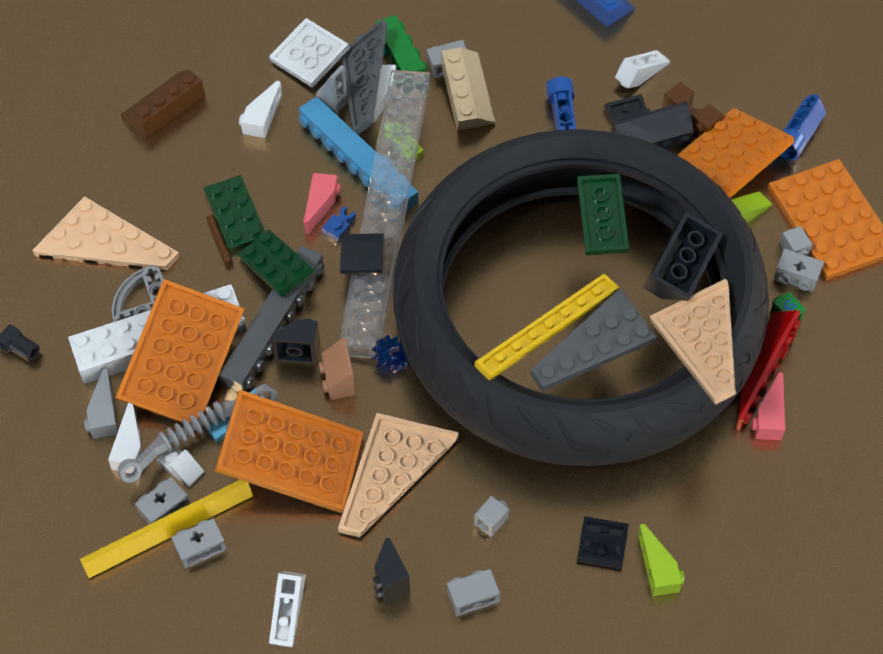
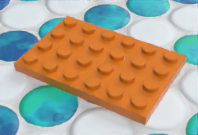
[678,108,794,198]
[768,159,883,280]
[115,279,245,423]
[214,389,364,513]

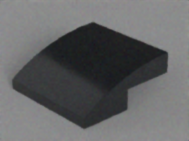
[604,94,651,127]
[340,233,385,274]
[577,516,629,570]

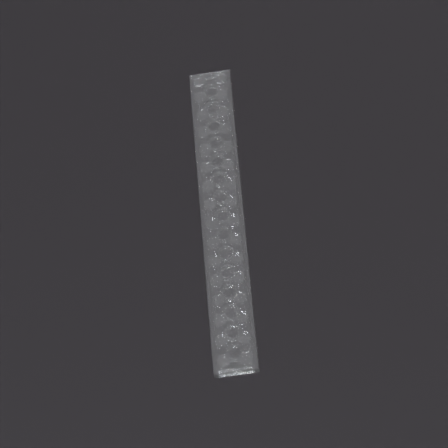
[338,70,431,359]

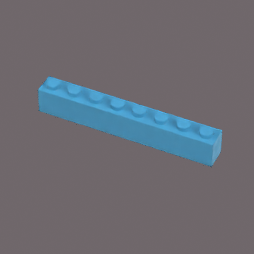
[298,96,419,216]

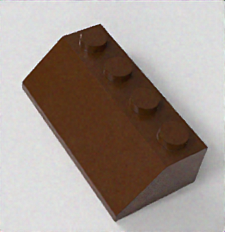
[120,70,205,138]

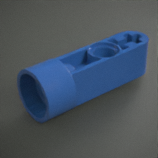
[546,77,576,130]
[779,94,826,161]

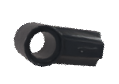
[0,324,40,362]

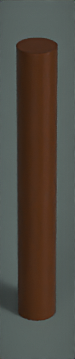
[206,214,233,266]

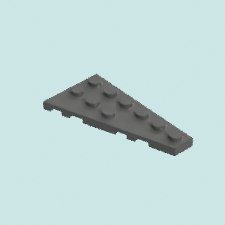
[342,19,388,134]
[530,288,656,391]

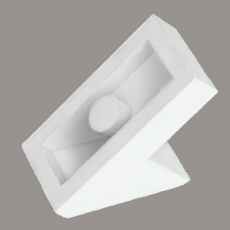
[157,445,205,488]

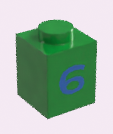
[770,292,806,321]

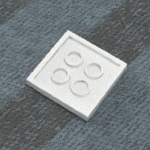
[269,18,350,88]

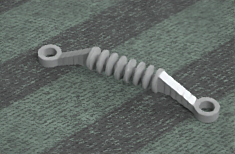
[117,384,277,483]

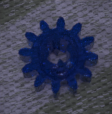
[372,335,408,373]

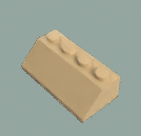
[440,47,495,131]

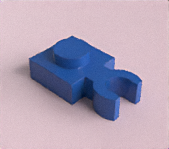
[322,206,356,242]

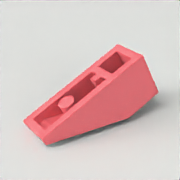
[304,173,341,234]
[751,373,785,440]

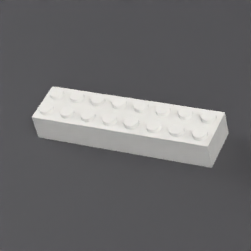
[68,284,247,384]

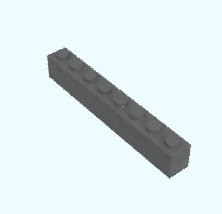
[219,246,325,393]

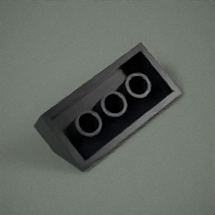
[612,101,694,151]
[642,212,723,301]

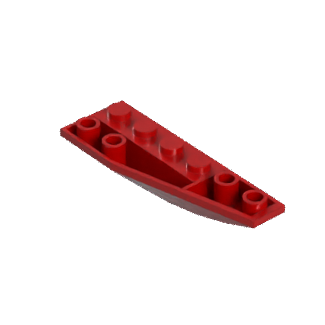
[736,310,801,430]

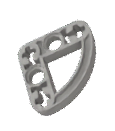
[112,266,163,322]

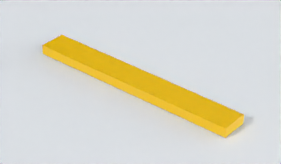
[474,273,619,381]
[80,480,253,578]

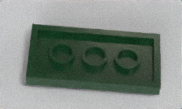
[577,174,629,256]
[203,175,266,253]
[238,229,314,298]

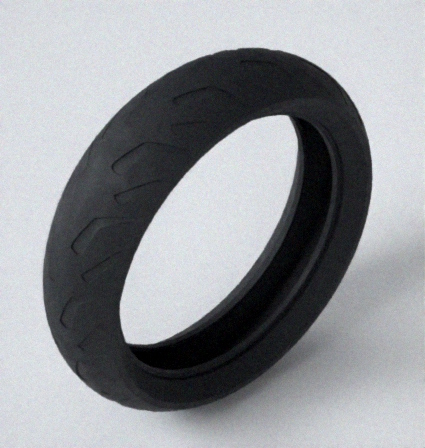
[393,129,769,466]

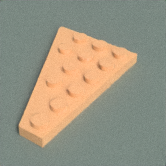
[32,196,180,271]
[650,279,736,404]
[338,413,459,537]

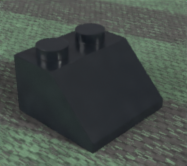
[271,319,320,365]
[372,537,410,605]

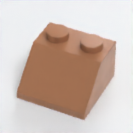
[319,338,355,400]

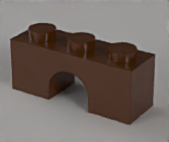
[662,82,724,135]

